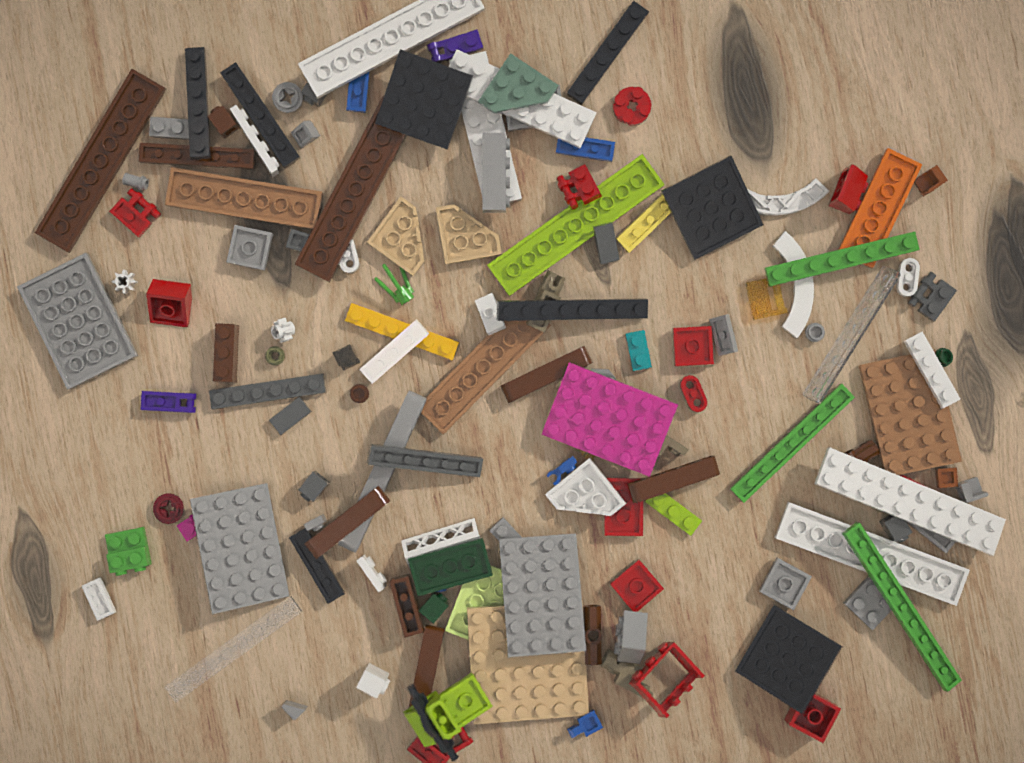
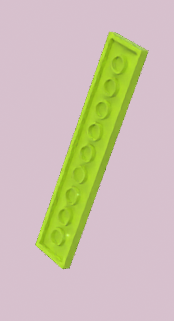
[487,154,665,297]

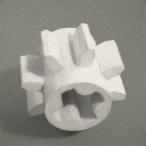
[112,270,138,294]
[271,318,295,343]

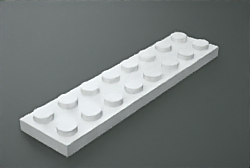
[449,50,597,148]
[449,51,522,202]

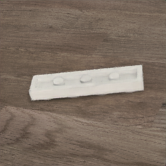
[230,105,280,177]
[359,319,430,384]
[903,332,960,409]

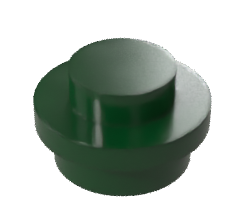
[935,348,953,367]

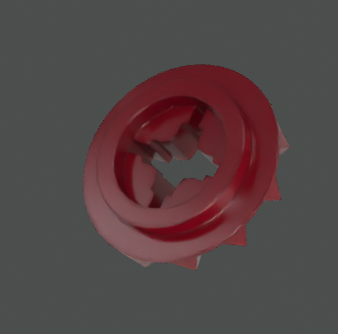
[153,493,185,524]

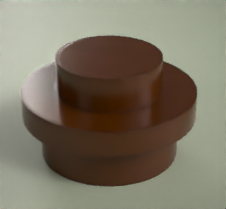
[350,384,369,403]

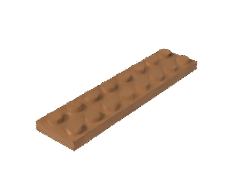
[165,167,323,230]
[421,299,551,435]

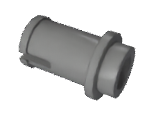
[122,173,149,191]

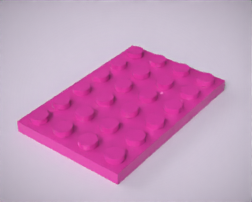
[541,362,678,477]

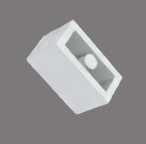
[356,663,390,698]

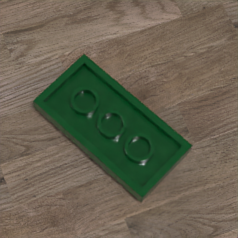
[408,537,493,596]

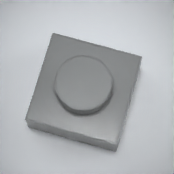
[304,514,327,532]

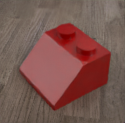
[828,164,868,214]
[146,279,192,328]

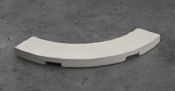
[747,178,829,216]
[772,231,814,338]

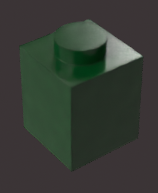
[419,592,449,624]

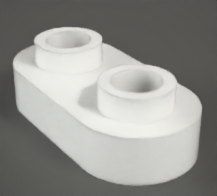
[340,239,360,273]
[896,258,920,297]

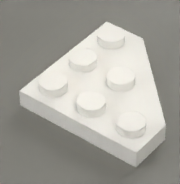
[545,458,627,516]

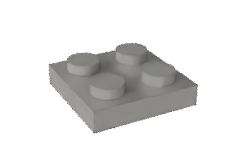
[226,225,273,271]
[759,557,812,610]
[843,576,892,630]

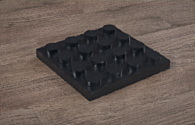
[375,49,473,150]
[661,155,764,260]
[735,605,843,714]

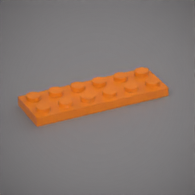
[838,148,923,268]

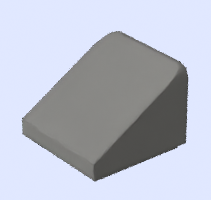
[291,120,320,148]
[282,700,308,720]

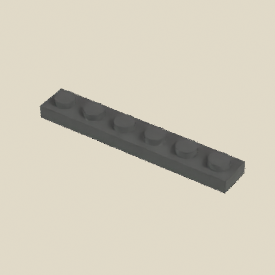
[209,374,326,409]
[367,444,483,477]

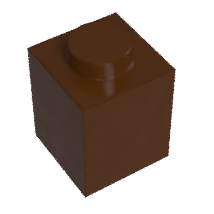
[208,105,240,139]

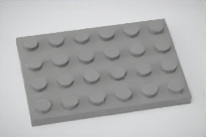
[17,253,138,390]
[190,483,289,614]
[499,534,586,657]

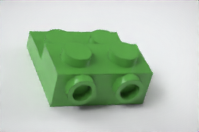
[105,527,152,576]

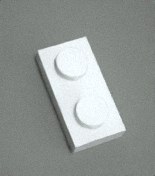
[357,554,387,592]

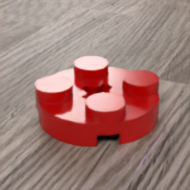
[613,87,652,126]

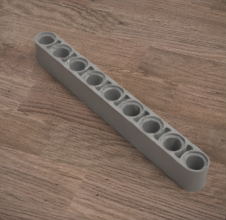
[338,390,427,553]

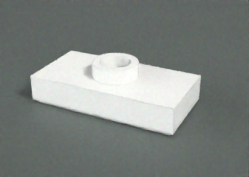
[475,293,506,335]
[82,577,116,621]

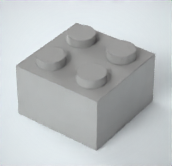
[614,610,648,664]

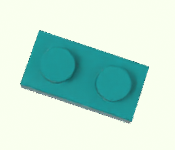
[625,330,652,371]

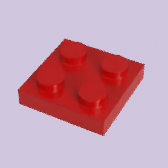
[672,326,714,366]
[609,559,664,612]

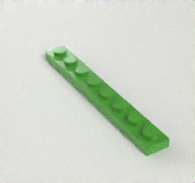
[764,231,920,287]
[730,383,855,503]

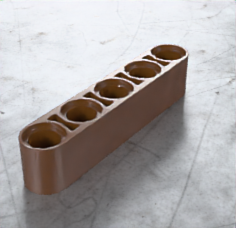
[500,346,593,403]
[627,455,720,503]
[305,486,390,559]
[409,624,445,708]

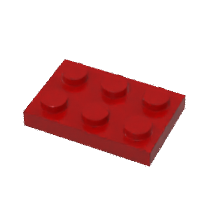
[604,478,643,536]

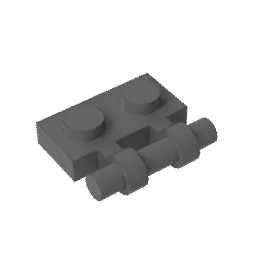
[908,272,957,322]

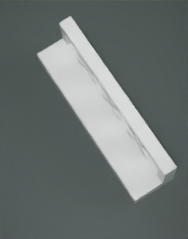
[401,518,480,568]

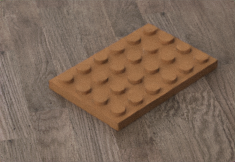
[859,349,962,475]

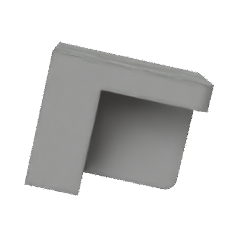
[956,477,988,503]

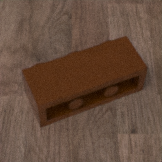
[213,323,239,382]
[389,574,425,638]

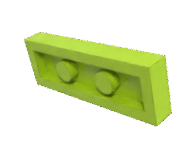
[644,493,702,536]

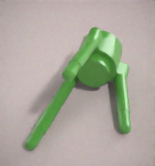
[374,264,414,305]

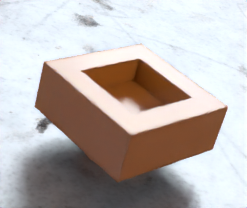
[935,467,958,488]

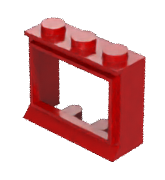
[629,642,705,718]

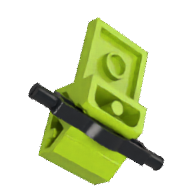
[403,673,493,761]

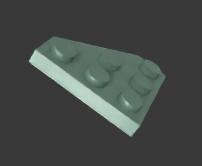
[478,53,559,114]

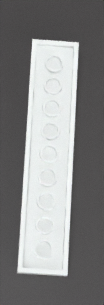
[298,0,485,99]
[814,447,1006,556]
[774,502,970,606]

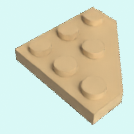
[367,196,425,277]
[436,204,502,265]

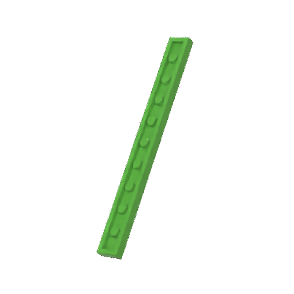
[842,522,962,692]

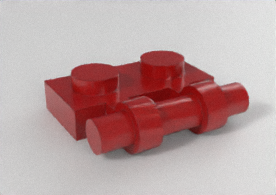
[556,164,602,209]
[109,188,161,238]

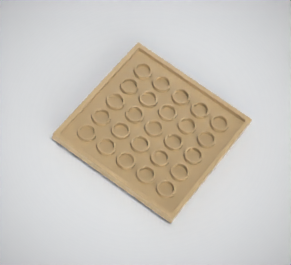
[467,600,589,724]

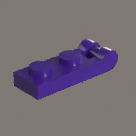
[427,29,483,63]
[141,391,197,413]

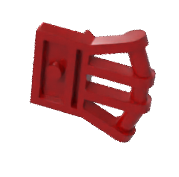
[407,727,473,763]

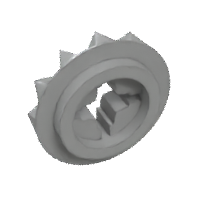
[272,82,303,113]

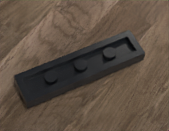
[289,528,345,604]

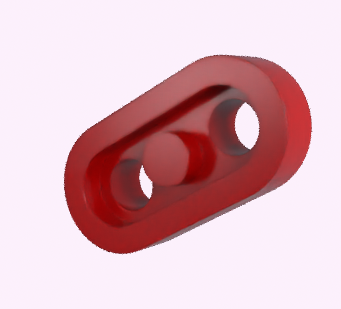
[680,375,707,412]

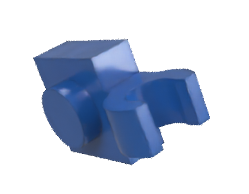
[547,456,577,485]
[567,709,603,738]

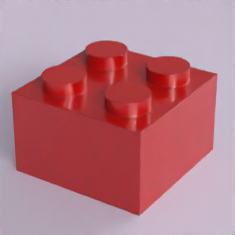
[784,693,841,743]

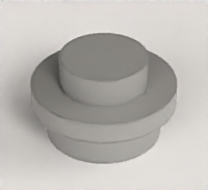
[805,323,825,342]

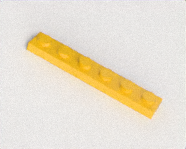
[345,303,459,360]

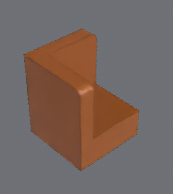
[914,165,948,197]

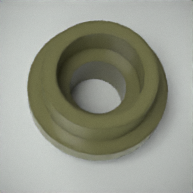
[265,346,285,365]

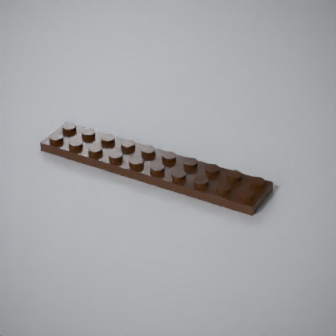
[35,69,167,253]
[295,96,407,283]

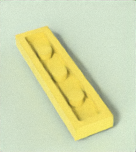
[616,194,671,253]

